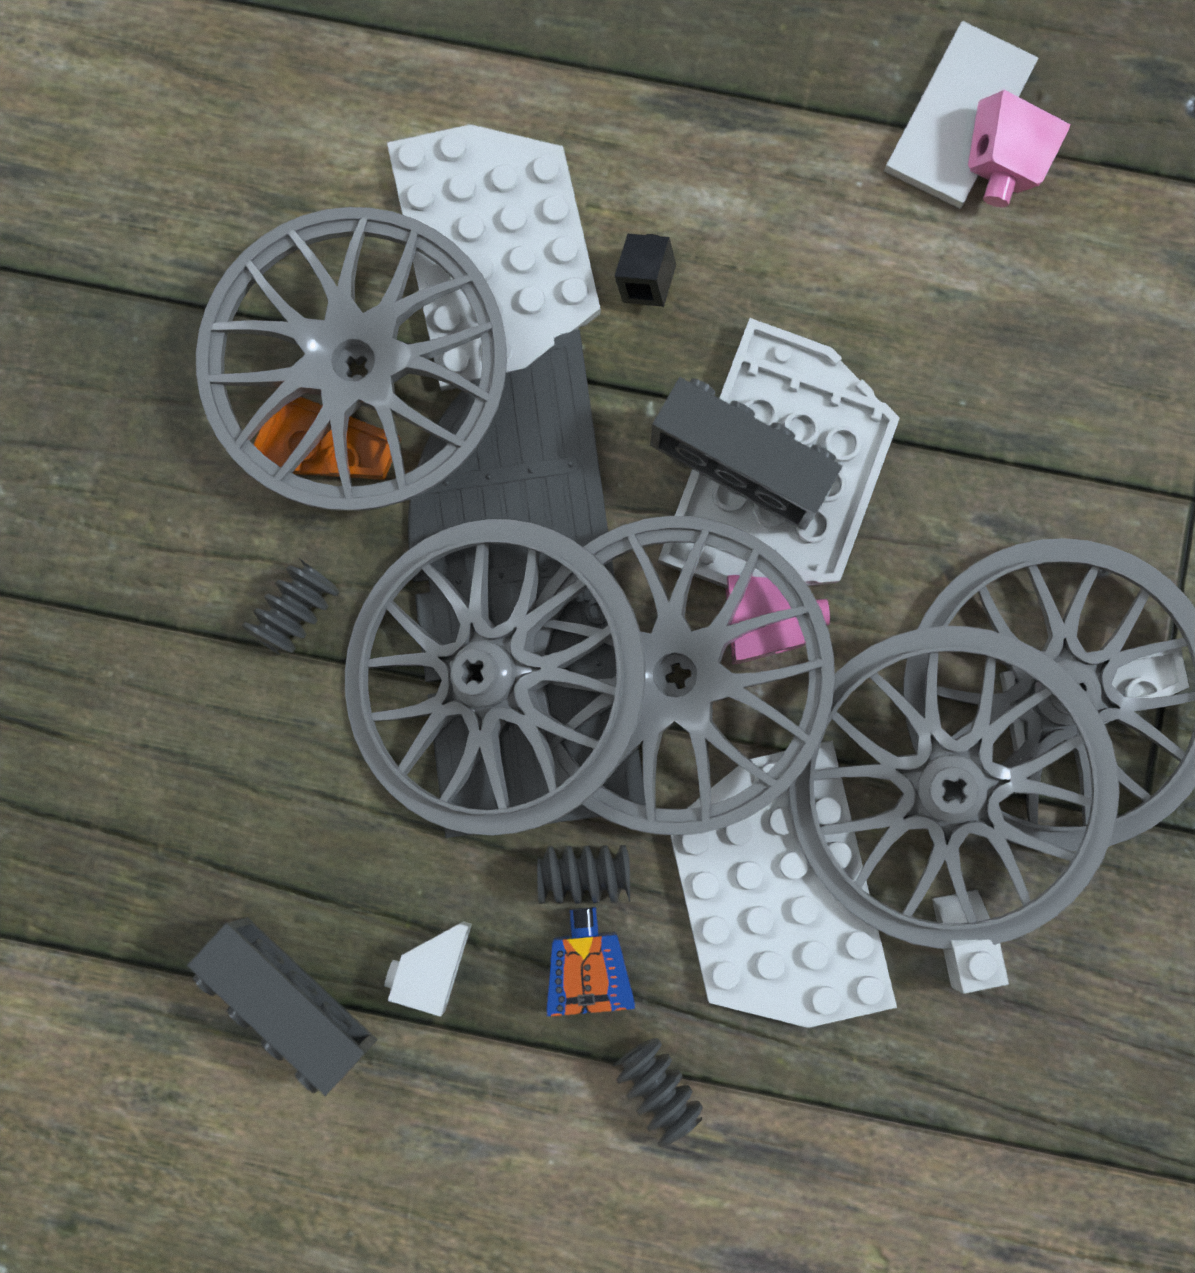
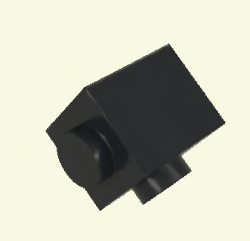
[614,234,676,307]

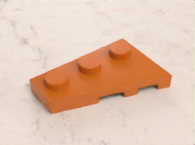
[254,396,401,480]

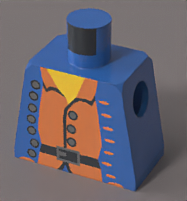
[547,907,635,1017]

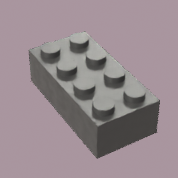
[650,377,843,531]
[187,917,378,1096]

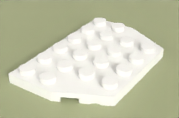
[387,124,600,391]
[658,318,900,589]
[670,740,897,1028]

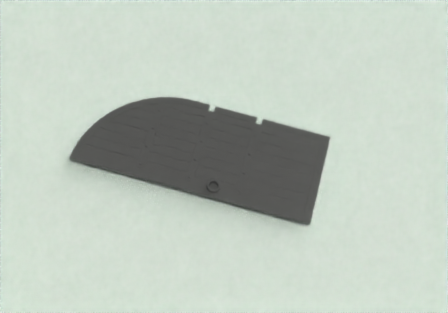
[408,329,646,838]

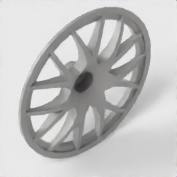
[196,207,507,511]
[531,516,835,835]
[345,519,646,835]
[903,538,1195,851]
[789,626,1119,949]

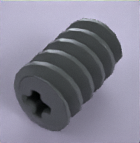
[242,558,339,656]
[537,845,630,904]
[613,1038,703,1147]

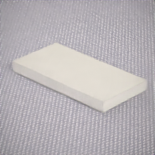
[884,21,1038,209]

